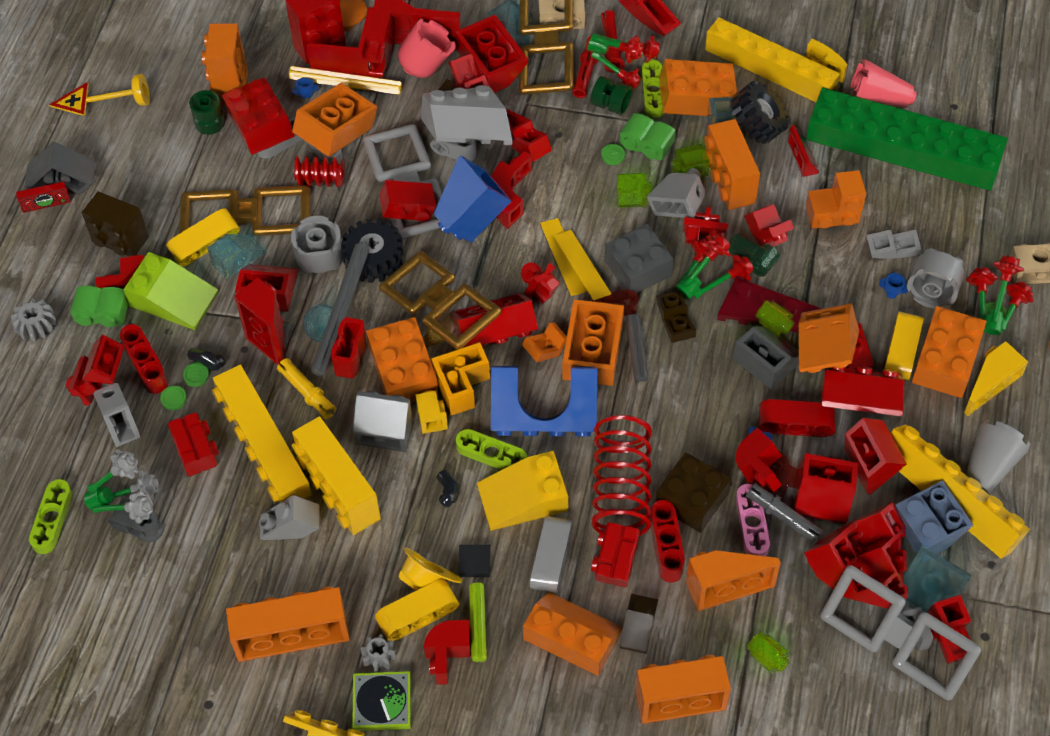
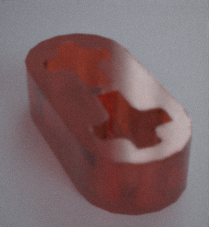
[592,290,639,316]

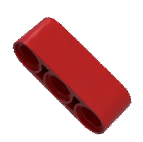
[119,324,168,394]
[759,399,836,437]
[650,500,685,583]

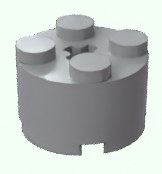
[291,216,343,273]
[907,248,965,309]

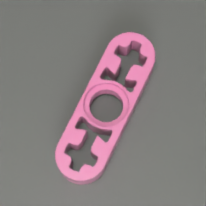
[736,484,770,556]

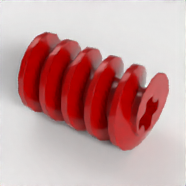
[294,156,345,188]

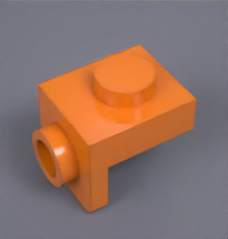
[522,322,567,362]

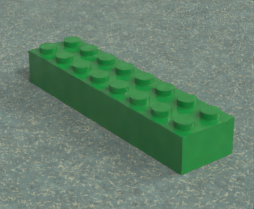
[806,88,1008,191]

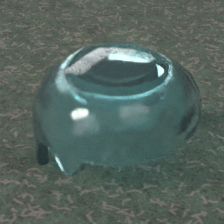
[303,304,333,343]

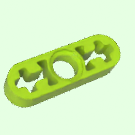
[642,60,664,118]
[456,429,527,470]
[29,479,73,554]

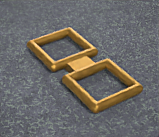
[519,0,574,95]
[179,185,311,237]
[379,251,501,349]

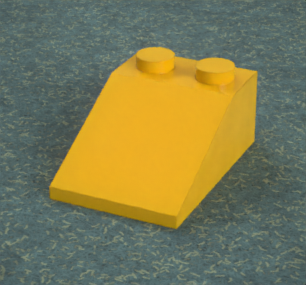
[477,451,568,531]

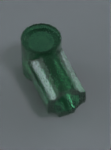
[728,233,780,277]

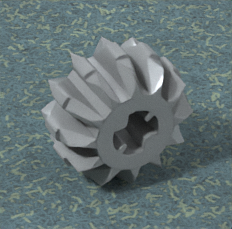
[11,298,56,342]

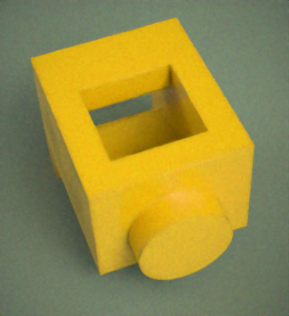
[415,390,448,434]

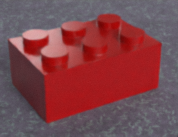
[285,0,346,64]
[222,77,295,155]

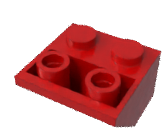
[235,264,298,312]
[844,418,907,495]
[793,453,858,524]

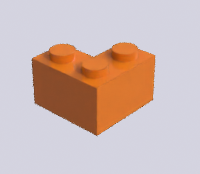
[805,170,866,229]

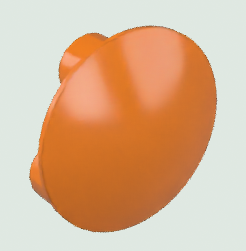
[340,0,367,31]

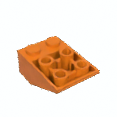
[799,303,859,373]

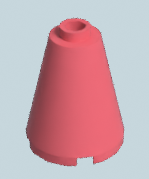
[848,59,917,108]

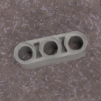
[530,516,573,594]

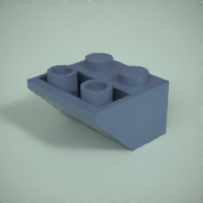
[895,481,973,562]

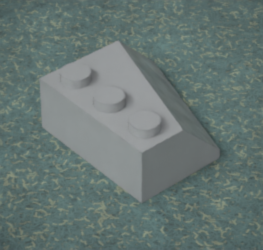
[421,85,512,145]

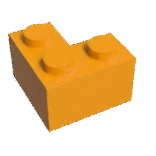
[431,342,490,416]

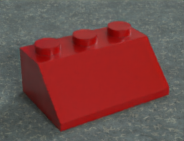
[455,15,528,93]
[234,277,285,366]
[449,292,538,348]
[820,366,905,416]

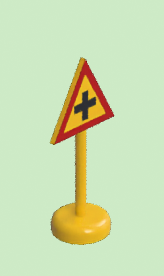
[49,73,150,116]

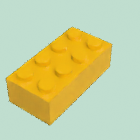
[292,416,381,536]

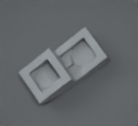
[866,229,922,259]

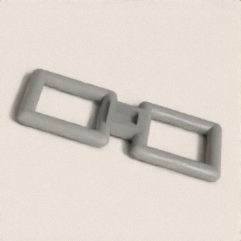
[363,124,442,238]
[820,565,981,701]

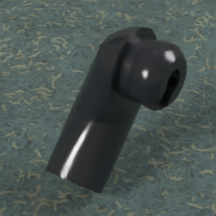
[187,348,225,371]
[436,469,460,507]

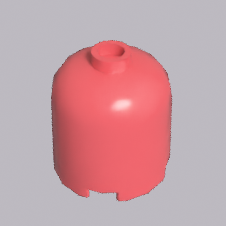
[398,19,455,78]

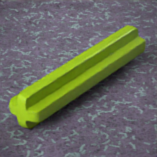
[469,582,487,662]

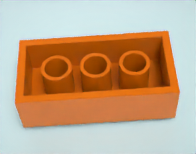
[226,587,350,662]

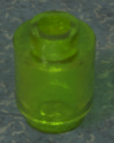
[755,300,795,336]
[747,632,790,674]

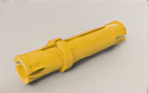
[277,358,337,419]

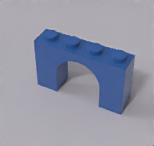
[491,366,597,437]

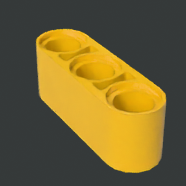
[166,208,240,267]
[884,311,924,380]
[375,579,459,641]

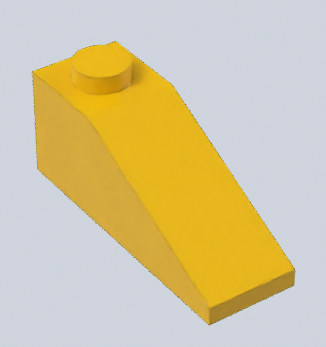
[964,341,1028,416]

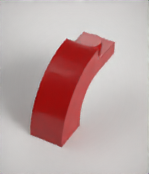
[492,151,532,229]

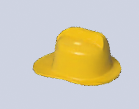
[399,547,463,590]

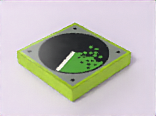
[352,671,411,731]

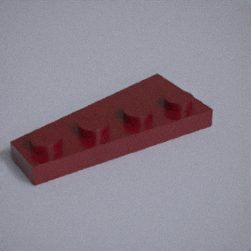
[717,277,822,333]

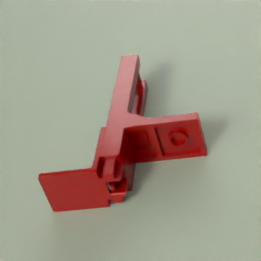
[307,0,461,78]

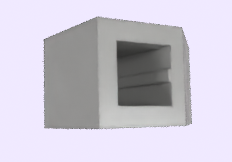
[259,495,319,540]

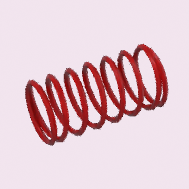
[591,415,652,536]

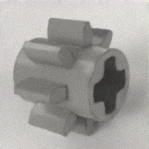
[361,634,396,672]

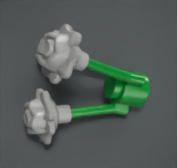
[84,449,159,524]

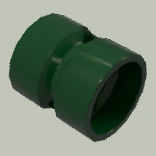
[590,76,632,115]
[189,90,225,135]

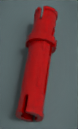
[572,36,598,98]

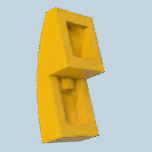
[805,38,848,83]

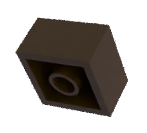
[81,191,149,256]
[655,452,732,533]

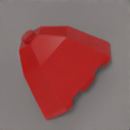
[804,502,908,609]

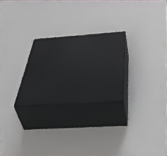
[458,545,491,577]

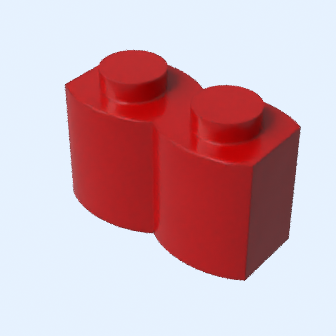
[331,317,367,379]

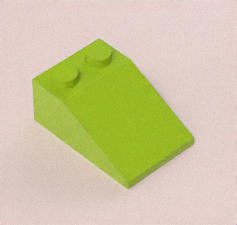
[124,252,219,330]

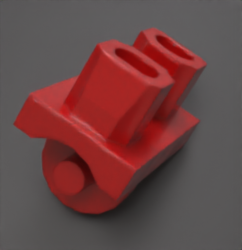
[683,206,728,244]
[520,262,560,304]
[65,355,102,406]

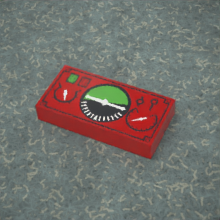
[16,181,71,213]

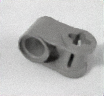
[430,139,477,162]

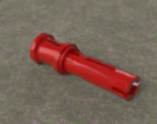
[601,10,625,73]

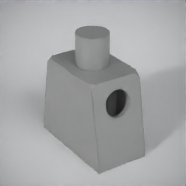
[647,168,705,218]
[93,383,141,447]

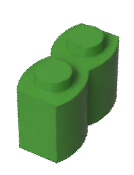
[620,113,676,160]
[70,286,129,327]

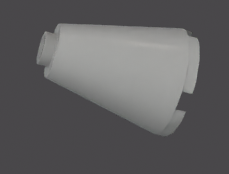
[966,419,1030,494]

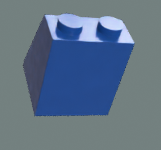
[434,156,511,243]

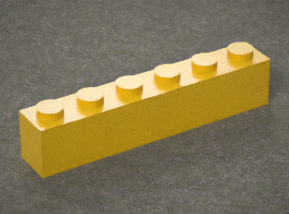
[705,17,840,102]
[212,364,312,503]
[890,424,1030,559]

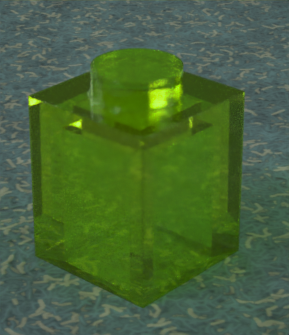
[671,144,710,178]
[616,173,652,208]

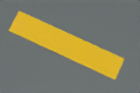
[540,218,588,296]
[554,230,611,301]

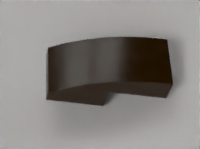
[656,290,696,343]

